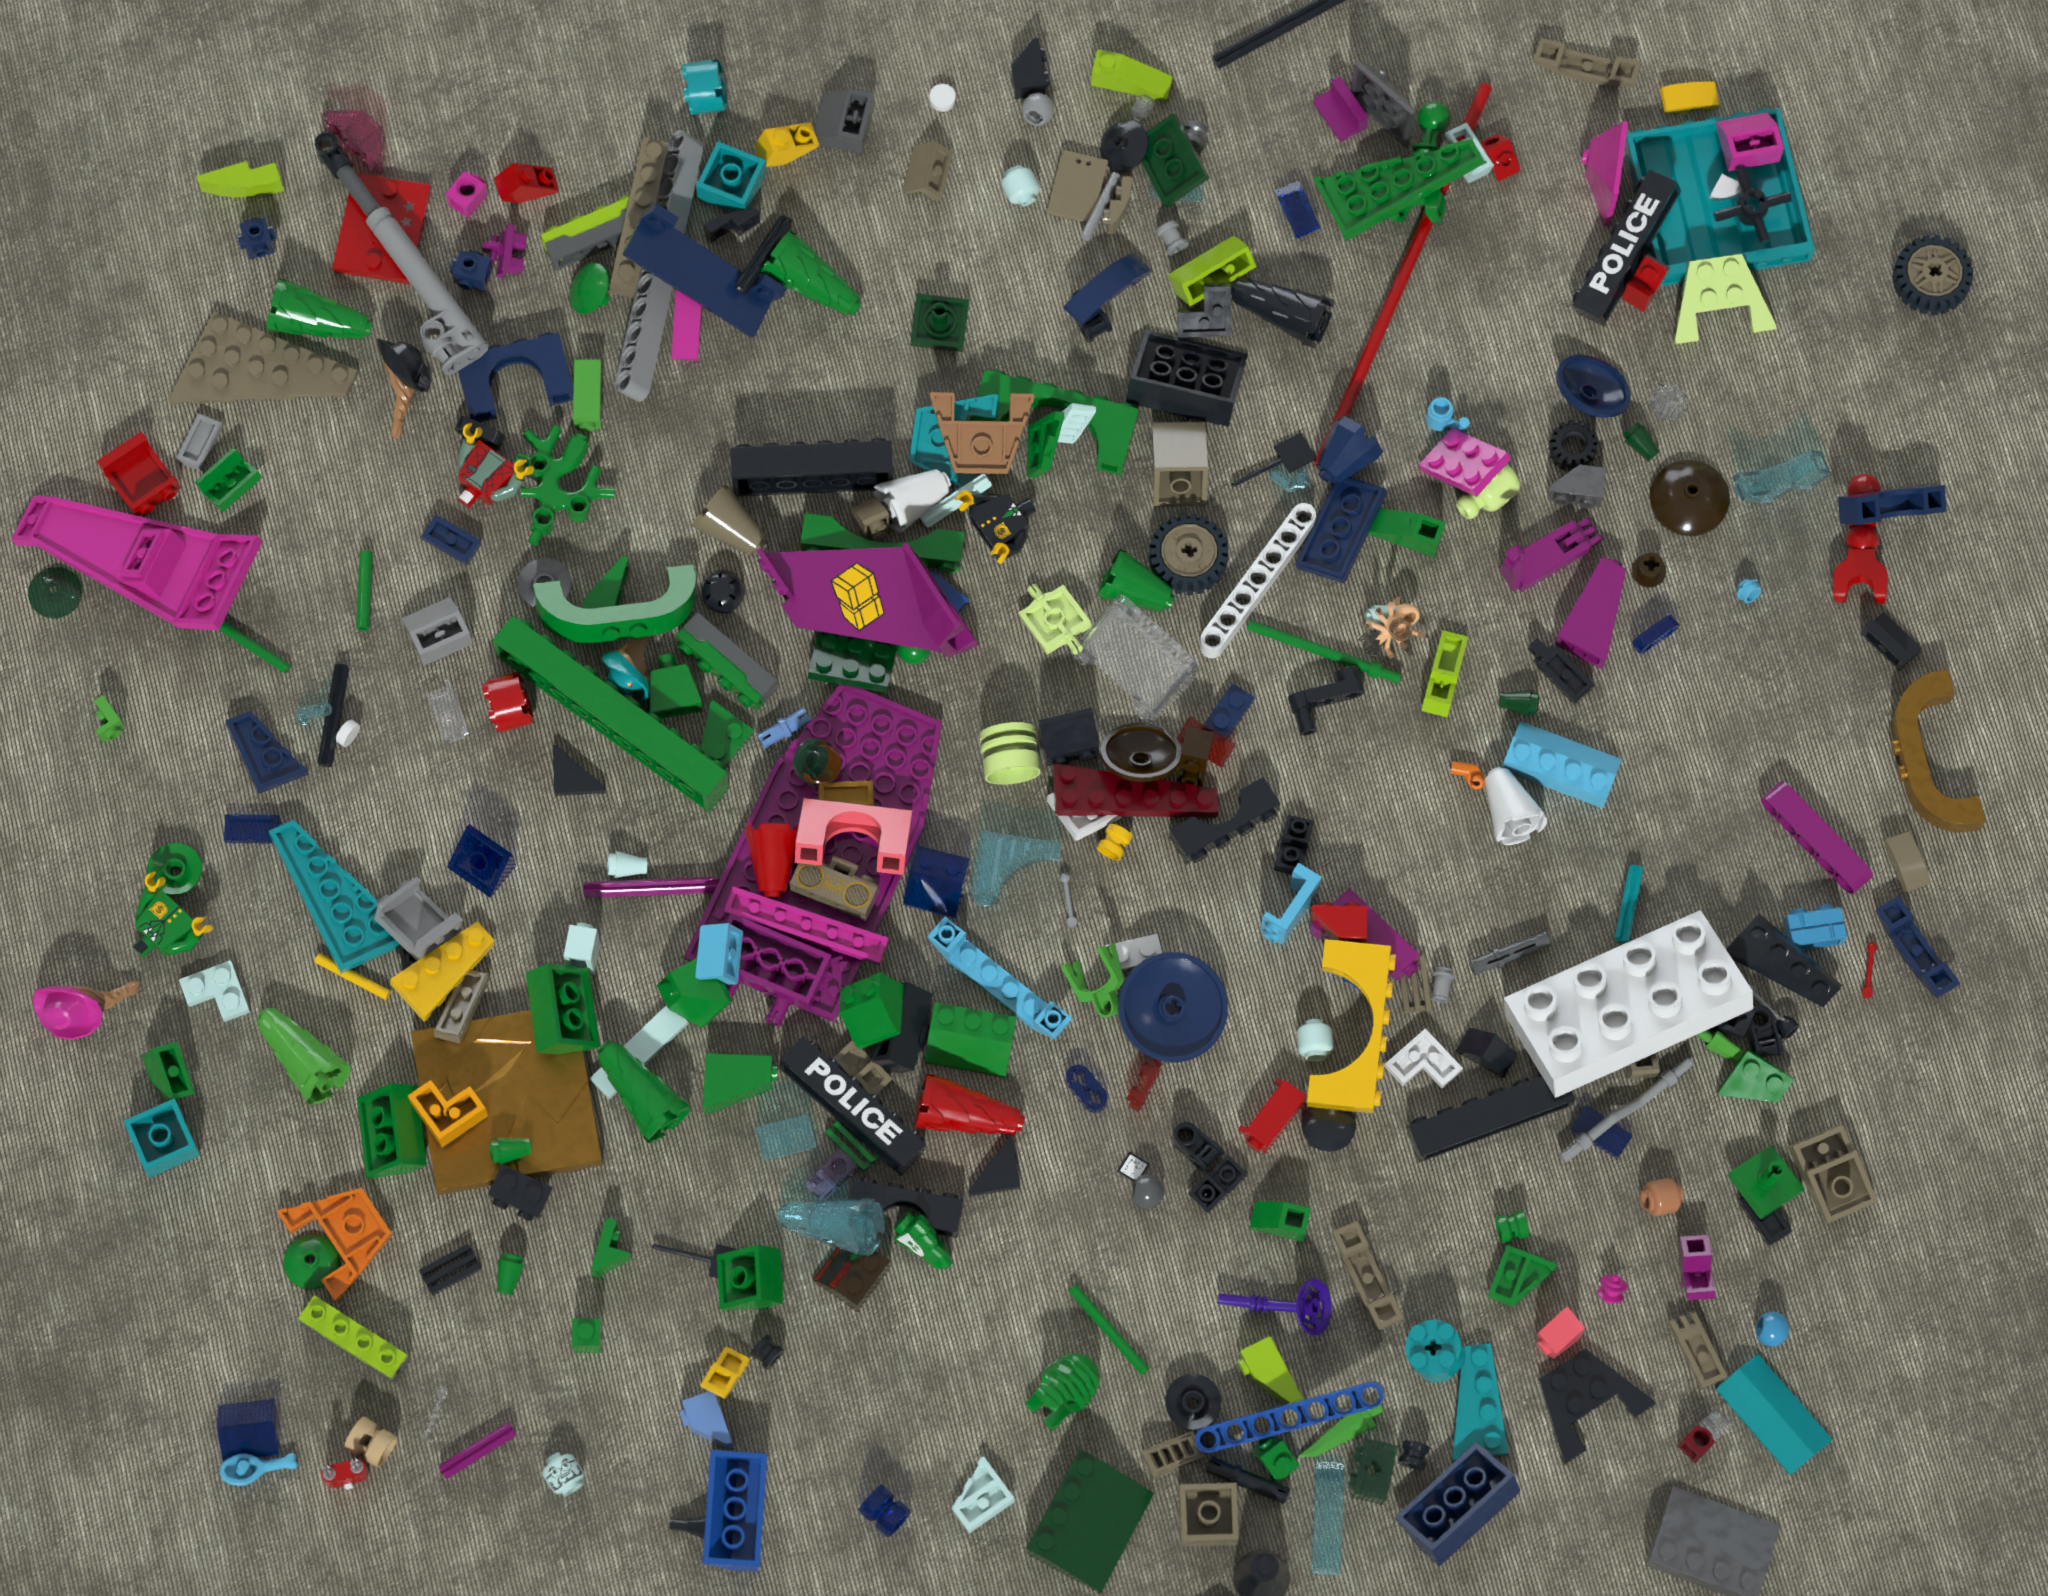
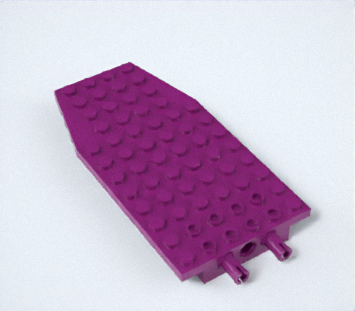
[684,685,942,1027]

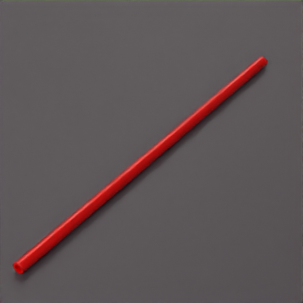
[1314,83,1492,467]

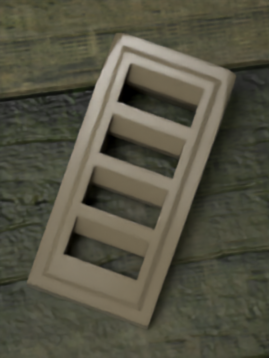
[1141,1431,1204,1480]

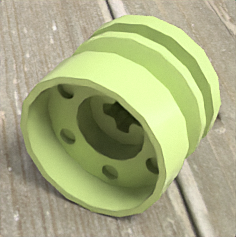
[979,722,1041,785]

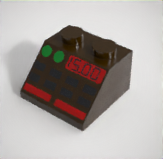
[813,1235,891,1313]

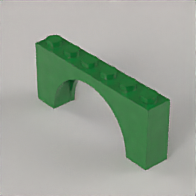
[970,369,1139,476]

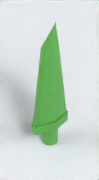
[1697,1030,1744,1064]
[1298,1405,1383,1457]

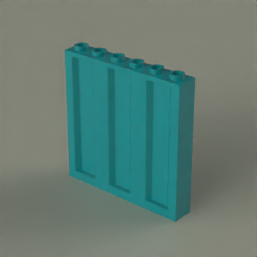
[1625,107,1815,286]

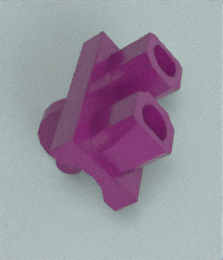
[482,224,527,278]

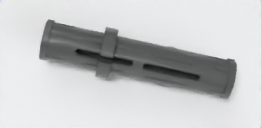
[1468,930,1551,976]

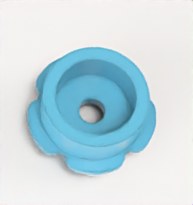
[1737,579,1762,604]

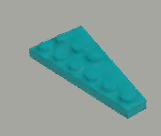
[269,820,401,974]

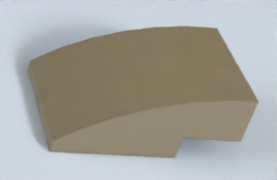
[1788,1125,1878,1223]

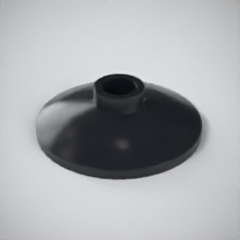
[1100,120,1149,171]
[1165,1374,1221,1430]

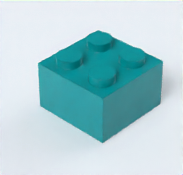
[696,141,767,212]
[123,1098,201,1178]

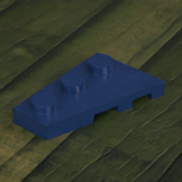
[225,711,308,794]

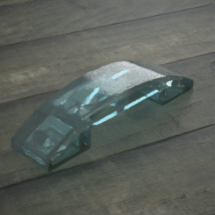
[1311,1461,1344,1576]

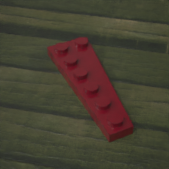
[1052,764,1219,817]

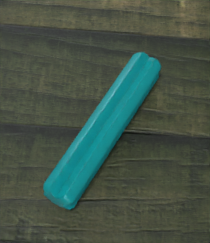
[1614,864,1644,943]

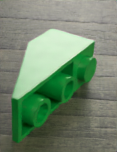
[1368,508,1446,558]

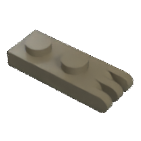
[1668,1310,1728,1390]

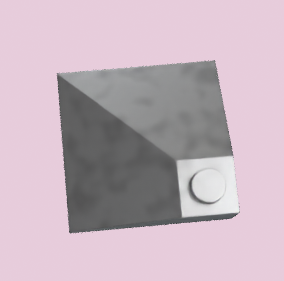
[1350,60,1416,148]

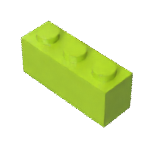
[1168,235,1256,306]

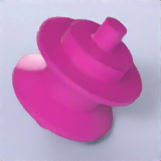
[1597,1274,1628,1304]

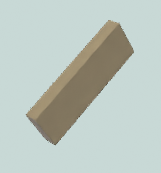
[434,969,490,1044]

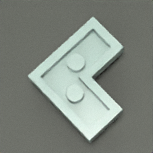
[179,960,250,1022]

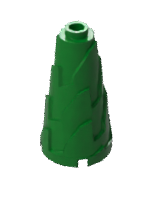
[761,230,863,317]
[266,278,373,340]
[597,1041,692,1144]

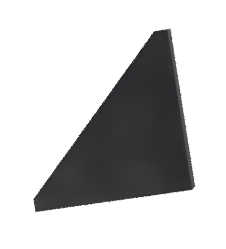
[553,745,605,796]
[969,1137,1020,1197]

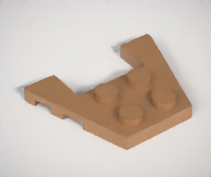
[929,392,1035,474]

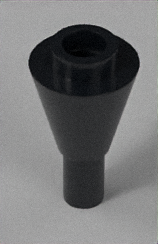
[669,1516,706,1539]

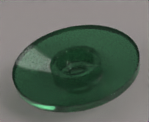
[28,567,82,619]

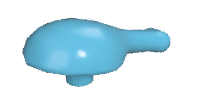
[219,1453,298,1486]

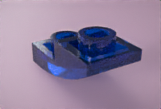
[1274,181,1320,239]

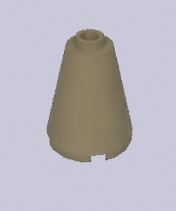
[691,484,767,556]

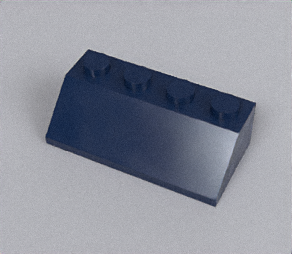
[1395,1442,1521,1567]

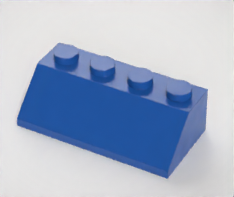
[703,1450,767,1572]

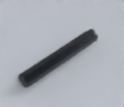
[735,215,792,295]
[317,664,349,767]

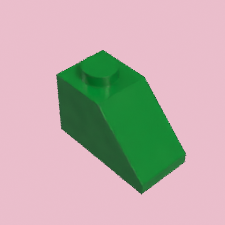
[141,1041,195,1101]

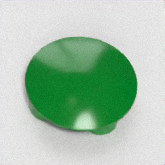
[569,263,610,314]

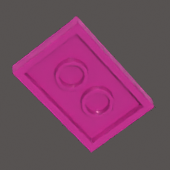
[1418,428,1511,497]

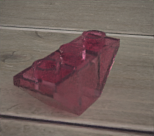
[323,110,385,175]

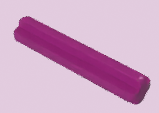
[438,1423,516,1478]

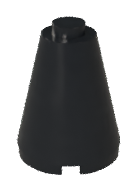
[1233,1549,1290,1596]

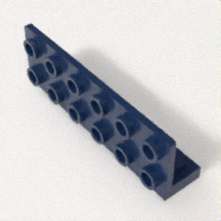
[623,204,787,338]

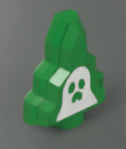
[893,1212,953,1270]

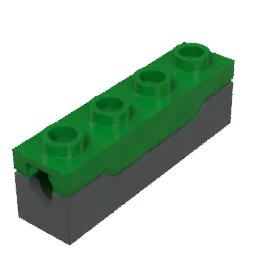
[676,612,778,712]

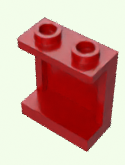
[97,432,181,516]

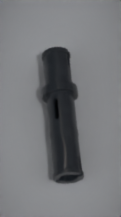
[1205,1456,1291,1505]

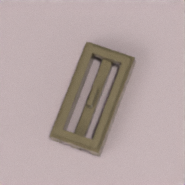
[1400,956,1432,1014]

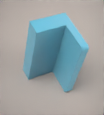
[695,923,743,985]

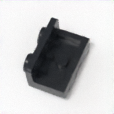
[488,1164,553,1222]

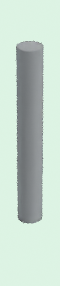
[1080,172,1121,241]

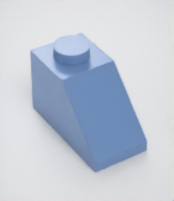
[679,1391,733,1449]

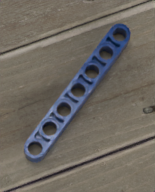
[1195,1381,1386,1453]

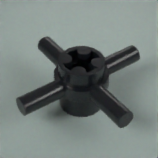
[1713,169,1792,244]

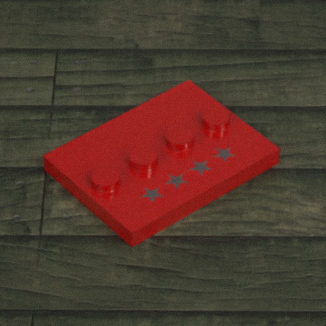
[332,173,432,284]

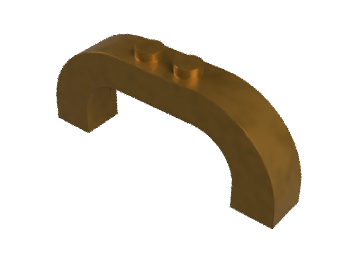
[1891,669,1986,832]

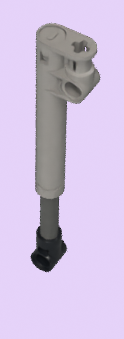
[315,132,489,375]

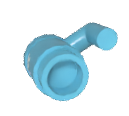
[1426,397,1470,433]

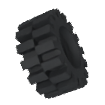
[1548,419,1598,472]

